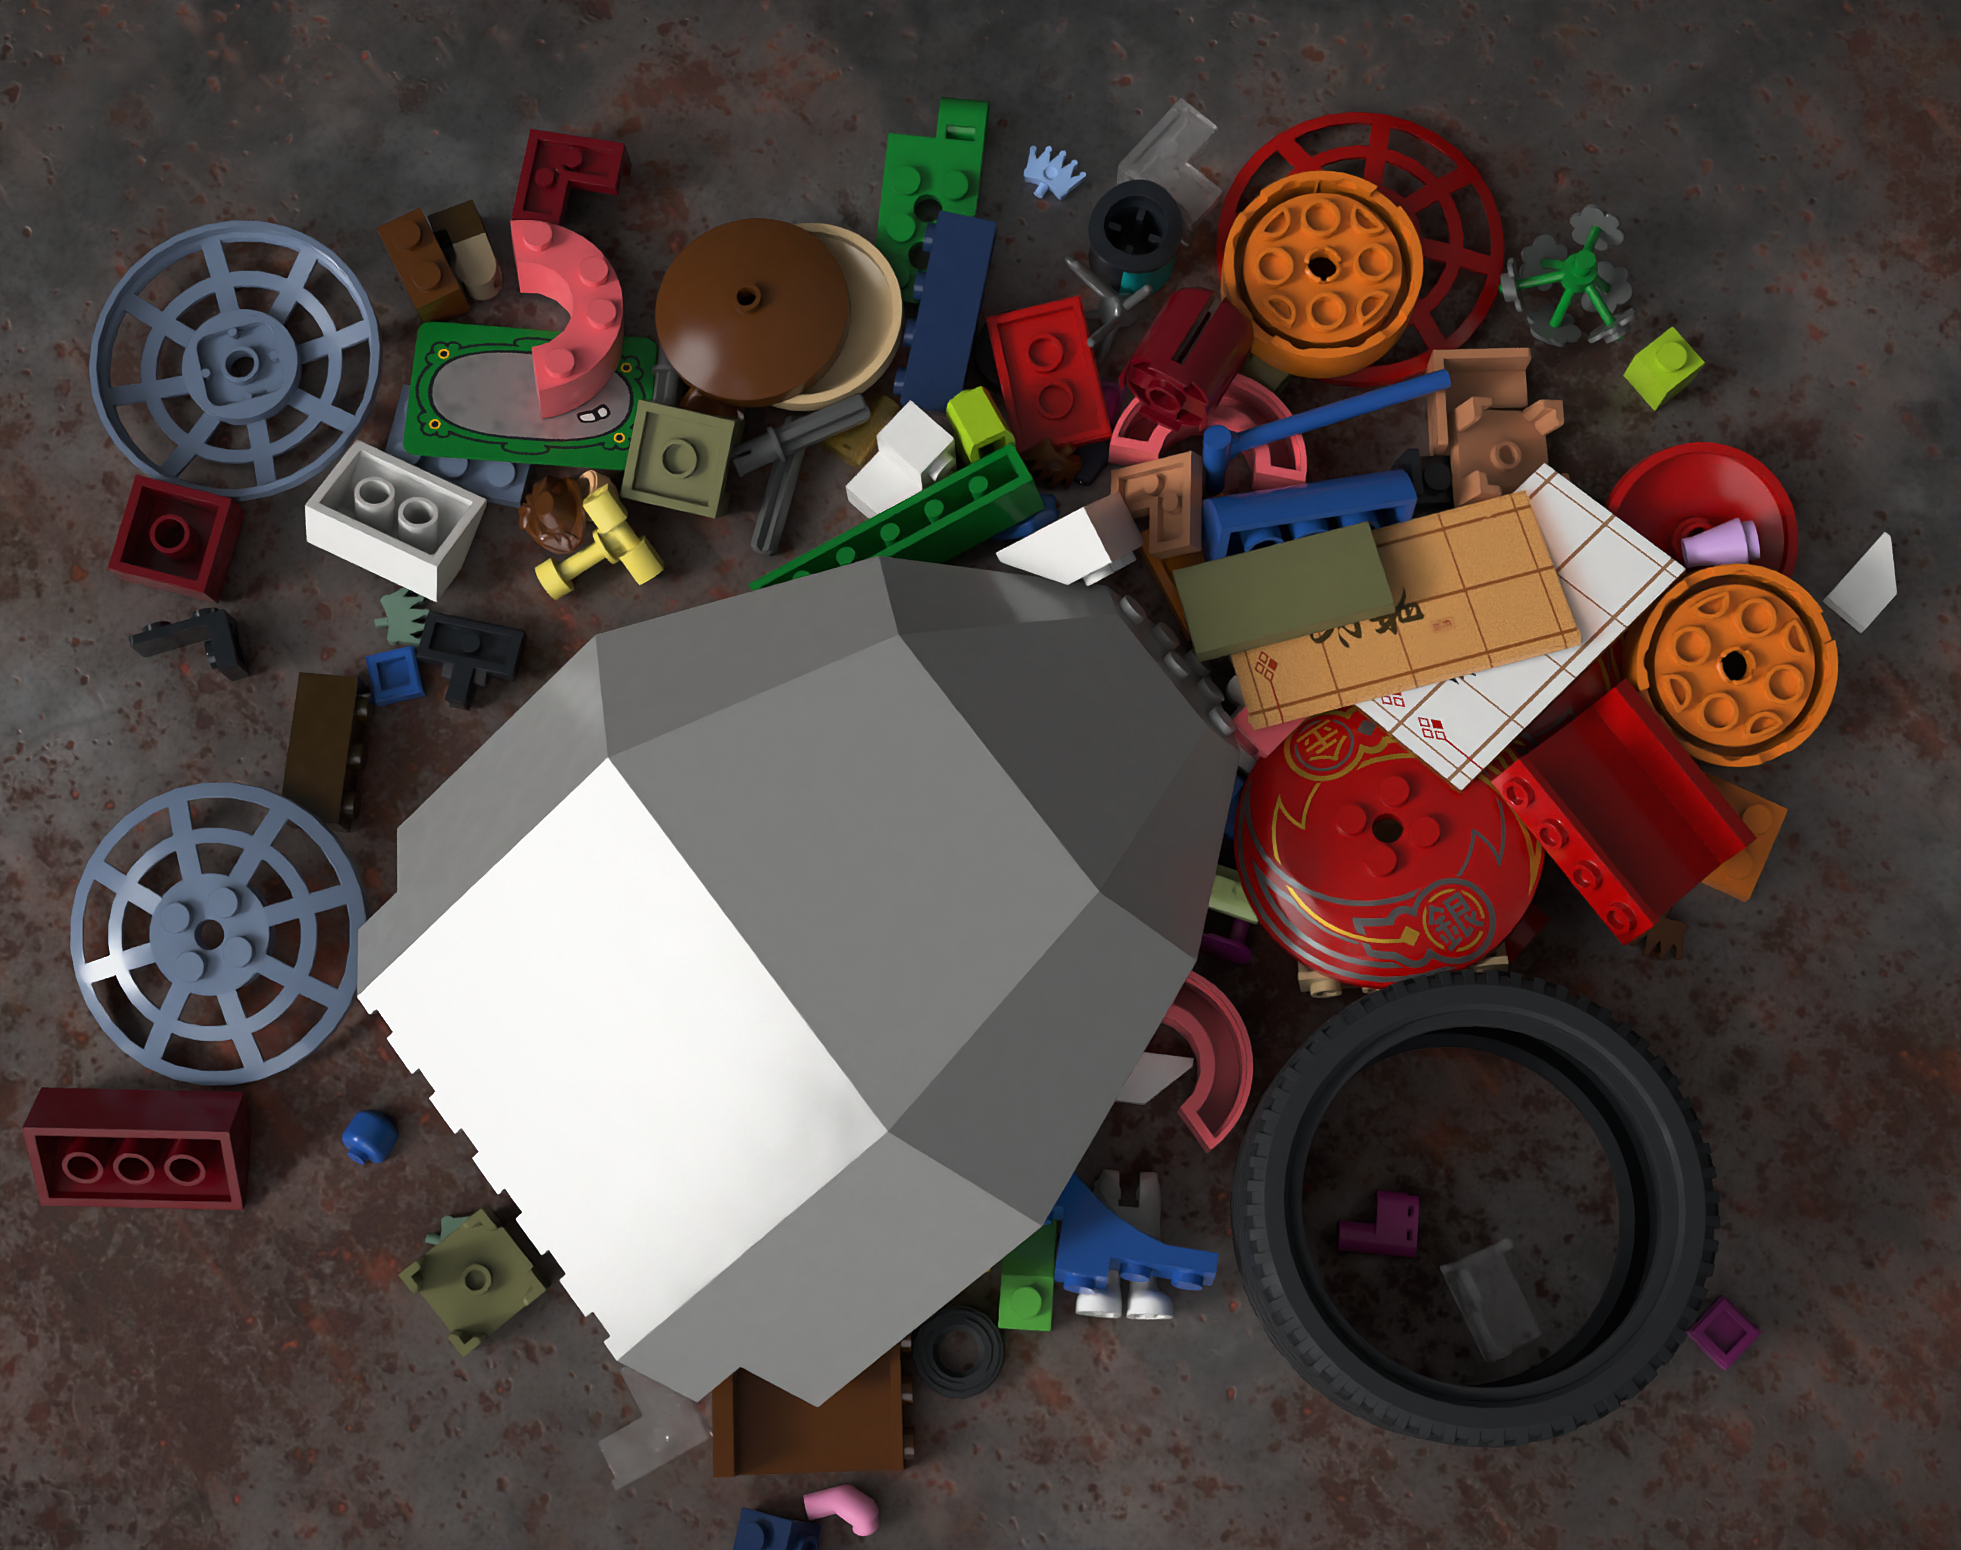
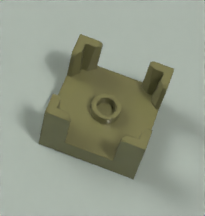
[620,399,746,519]
[398,1205,551,1357]

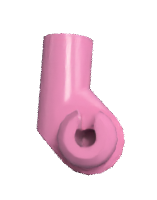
[803,1484,880,1536]

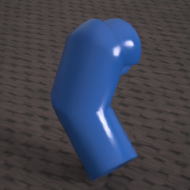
[992,494,1060,541]

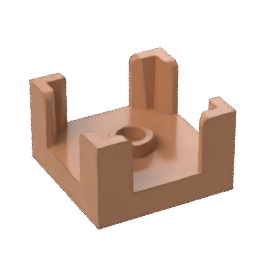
[1447,396,1570,509]

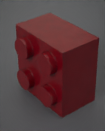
[107,475,245,604]

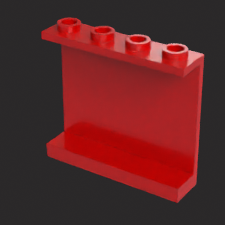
[1491,679,1757,946]

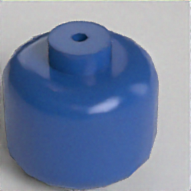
[342,1110,399,1165]

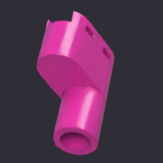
[1336,1189,1419,1258]

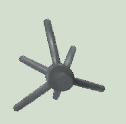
[1064,256,1153,373]

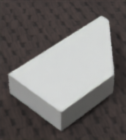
[1823,532,1897,633]
[1115,1052,1194,1105]

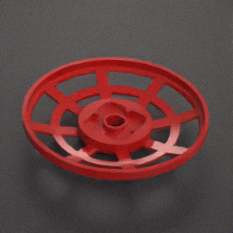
[1215,112,1505,388]

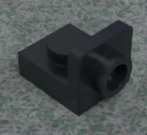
[1391,448,1454,509]

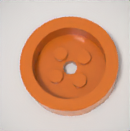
[1220,171,1423,378]
[1622,564,1838,767]

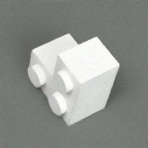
[846,400,957,519]

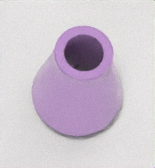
[1681,518,1760,568]

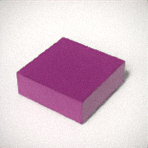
[1684,1295,1762,1370]

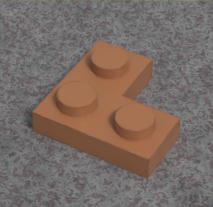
[1110,451,1203,559]

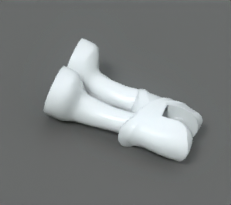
[1075,1169,1174,1320]

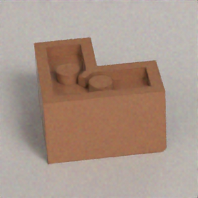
[1425,348,1532,456]

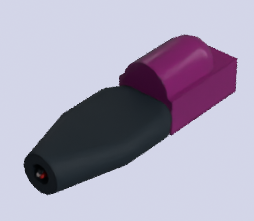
[1073,379,1127,486]

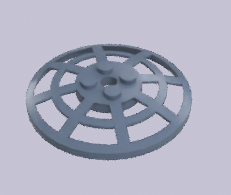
[89,220,383,501]
[70,783,371,1085]

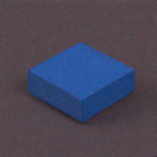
[365,645,426,707]

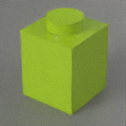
[1623,326,1705,411]

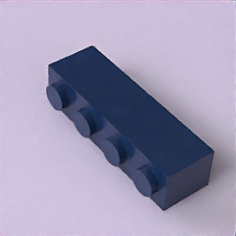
[893,210,998,417]

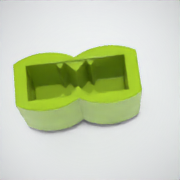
[946,386,1016,467]

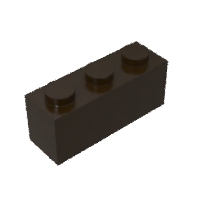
[282,672,375,833]

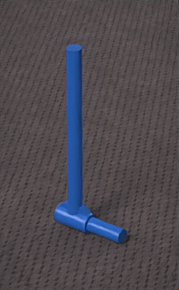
[1202,368,1451,494]

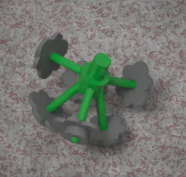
[1499,204,1637,347]

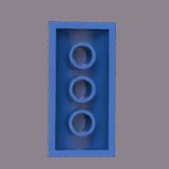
[1201,469,1417,562]

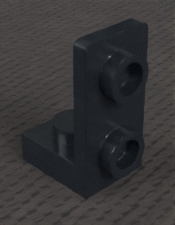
[128,607,251,681]

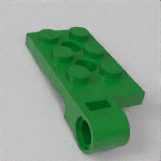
[876,97,990,307]

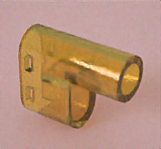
[817,394,901,469]

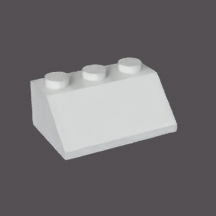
[305,439,487,602]
[996,491,1146,586]

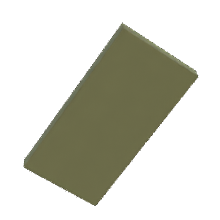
[1173,521,1395,663]

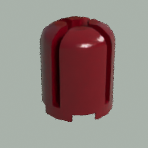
[1119,286,1254,432]

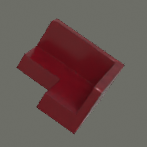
[511,129,632,227]

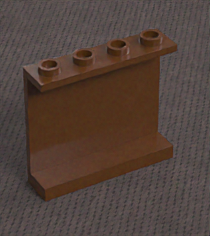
[712,1332,915,1478]

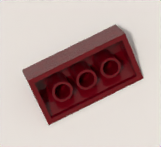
[22,1087,251,1210]

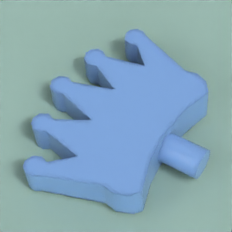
[1024,146,1086,200]

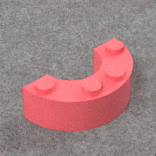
[510,220,624,419]
[1108,373,1307,491]
[1161,971,1253,1154]

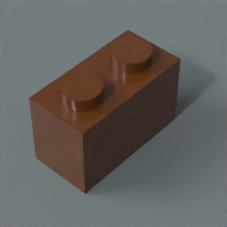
[376,207,472,323]

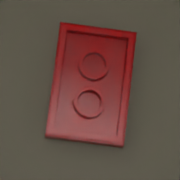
[986,295,1112,454]

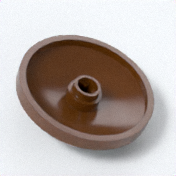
[655,218,851,407]

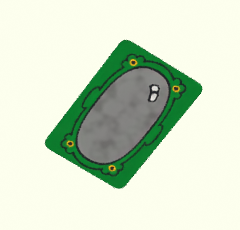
[403,322,657,471]

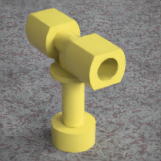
[535,484,664,601]

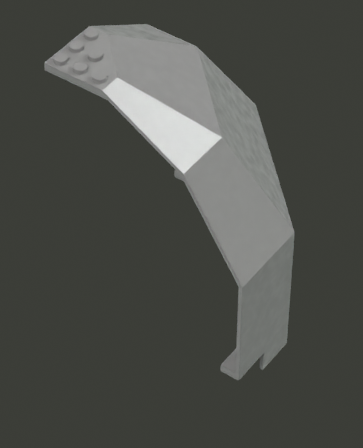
[357,556,1241,1407]

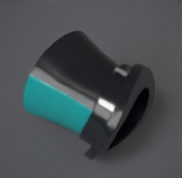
[1088,179,1183,295]

